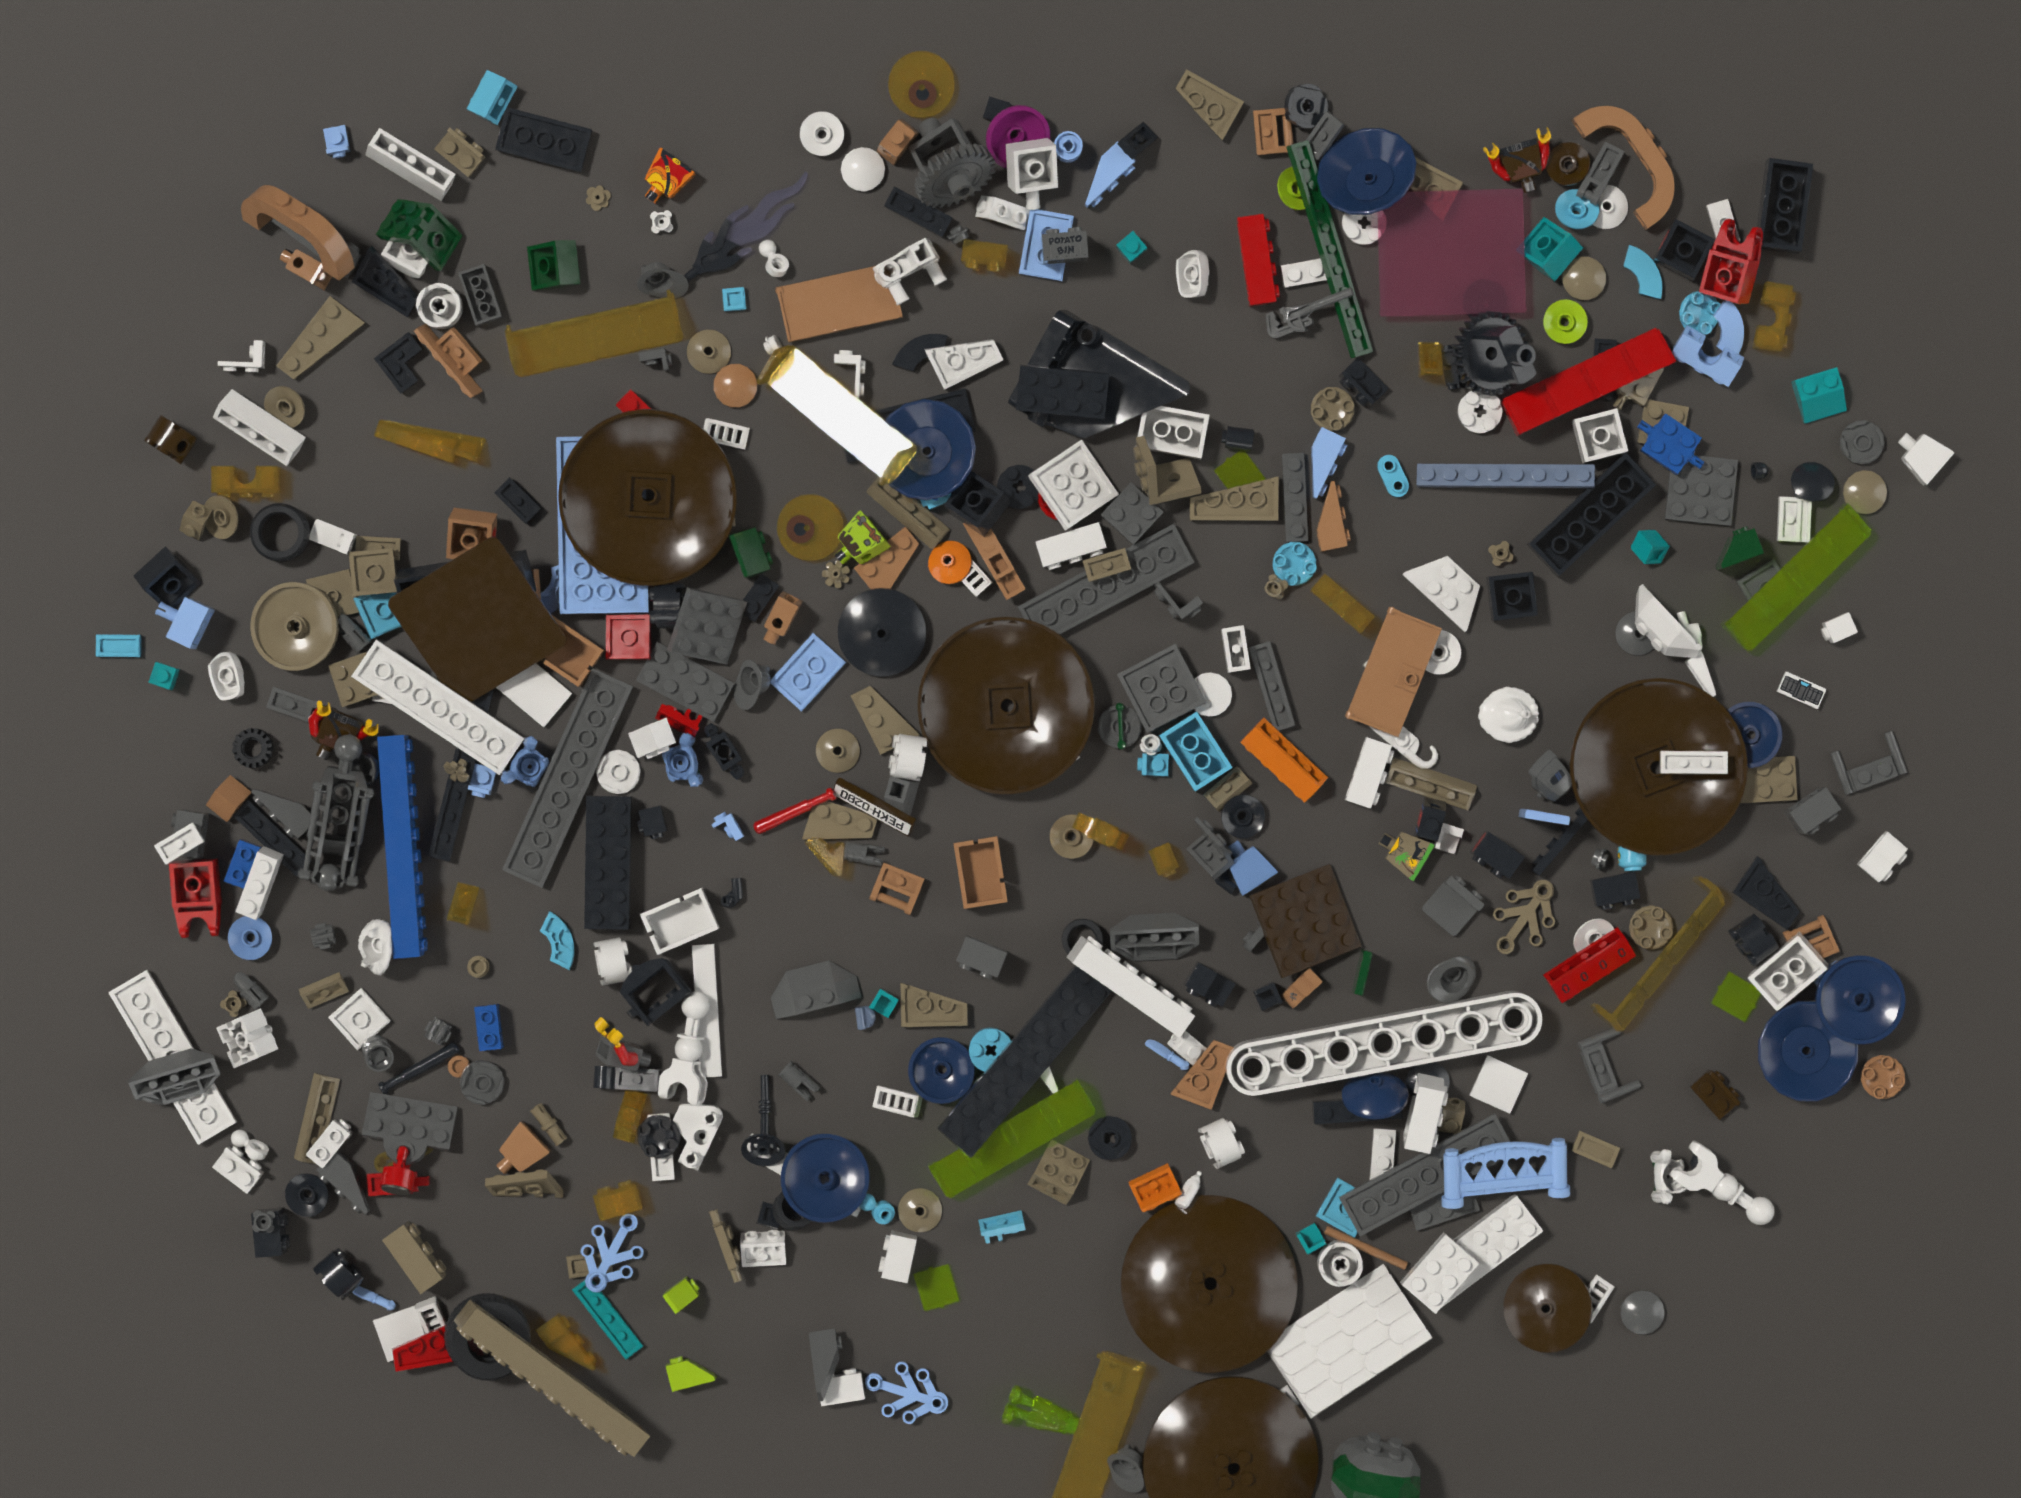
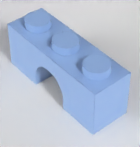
[1672,325,1744,387]

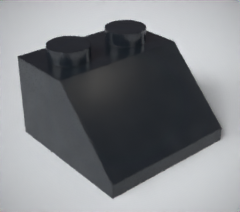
[133,546,201,608]

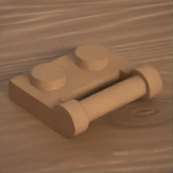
[1253,108,1293,156]
[869,863,925,915]
[1782,915,1839,958]

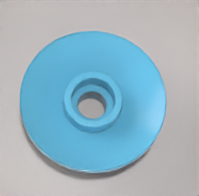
[1555,189,1599,229]

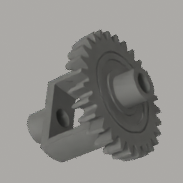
[908,118,996,208]

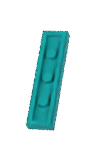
[572,1279,644,1360]

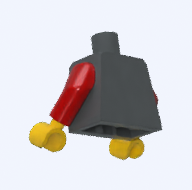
[594,1017,651,1071]

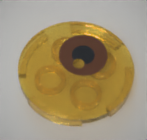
[888,51,955,118]
[777,494,843,561]

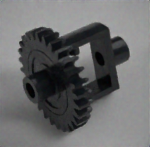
[1452,311,1537,396]

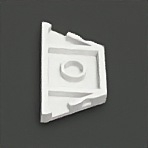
[1402,556,1480,632]

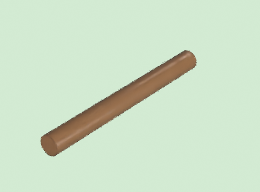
[1324,1226,1408,1270]

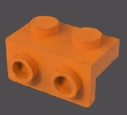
[1128,1163,1182,1212]

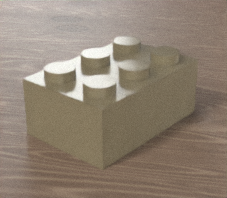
[382,1221,447,1295]

